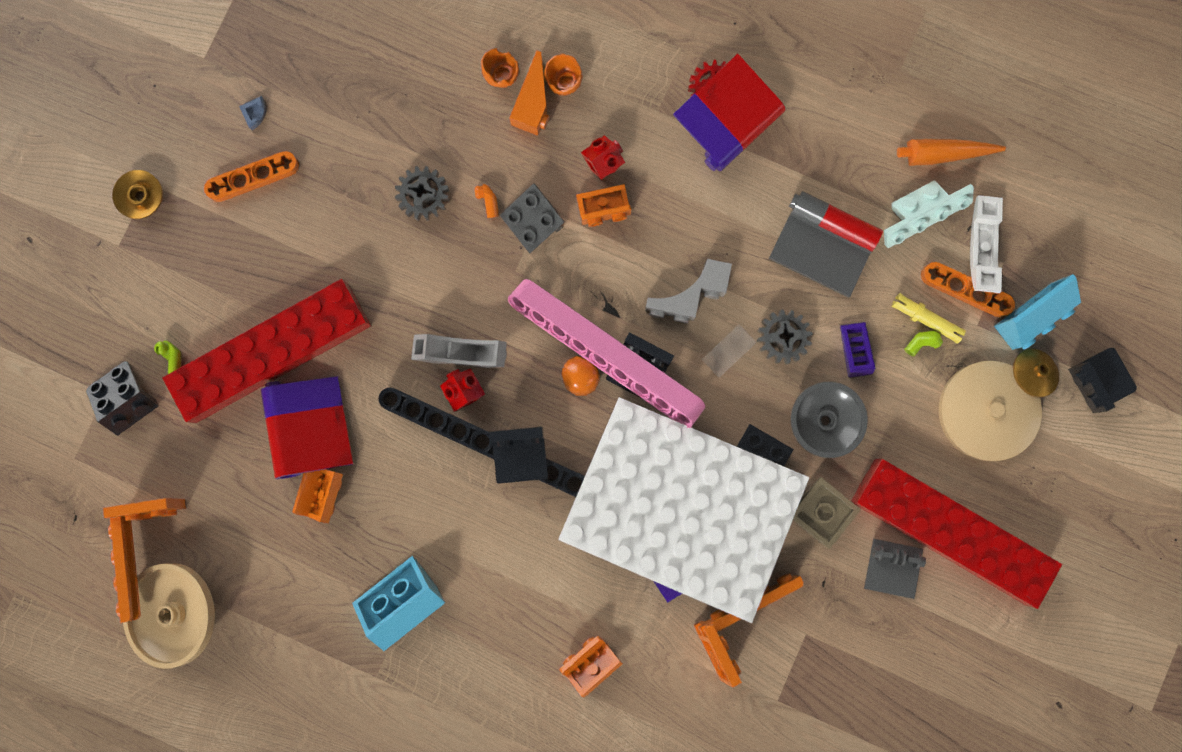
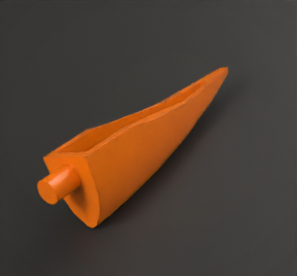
[897,139,1006,166]

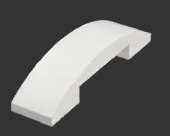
[970,195,1003,293]

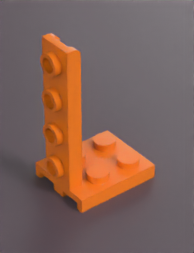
[103,498,186,623]
[693,573,803,688]

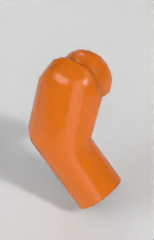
[474,184,499,218]

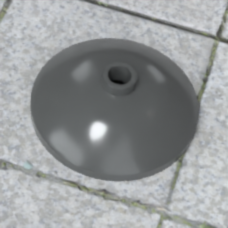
[790,382,868,458]

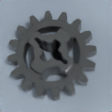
[395,166,449,221]
[757,309,813,364]

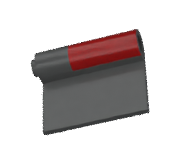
[769,191,883,298]

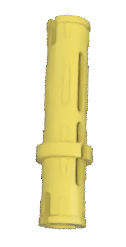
[891,293,966,344]

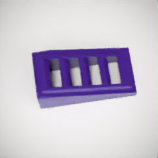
[840,322,876,378]

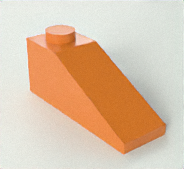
[509,50,549,136]

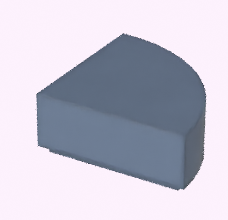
[239,96,266,130]

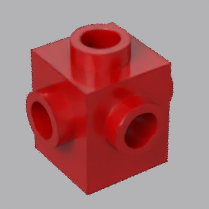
[581,135,625,180]
[440,368,485,412]

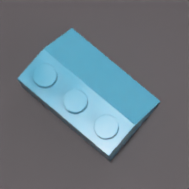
[994,274,1081,350]
[352,556,445,651]

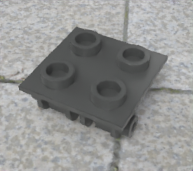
[500,183,565,254]
[864,538,926,599]

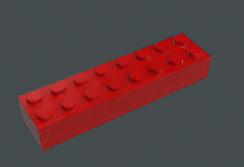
[162,279,371,423]
[851,459,1063,609]

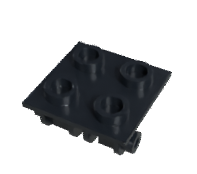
[736,424,794,466]

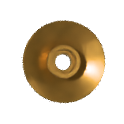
[112,170,163,219]
[1013,349,1059,397]

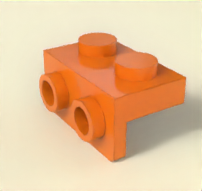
[576,184,631,227]
[292,469,343,524]
[559,636,623,698]

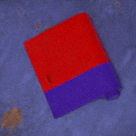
[673,53,786,171]
[261,376,353,479]

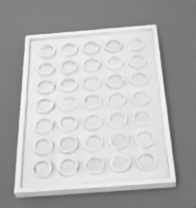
[558,397,809,623]

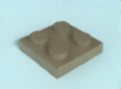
[793,477,861,549]

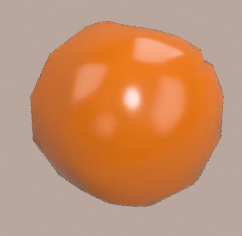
[481,48,519,88]
[544,54,583,96]
[562,356,600,396]

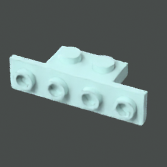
[884,180,974,248]

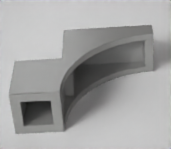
[645,259,732,323]
[411,334,507,368]

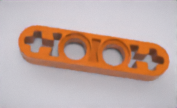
[204,151,299,202]
[921,262,1015,317]

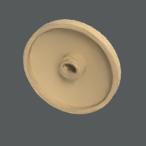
[939,361,1042,461]
[123,563,215,669]

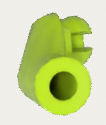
[904,331,943,357]
[154,341,182,374]

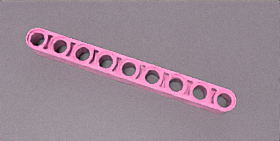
[508,279,705,428]

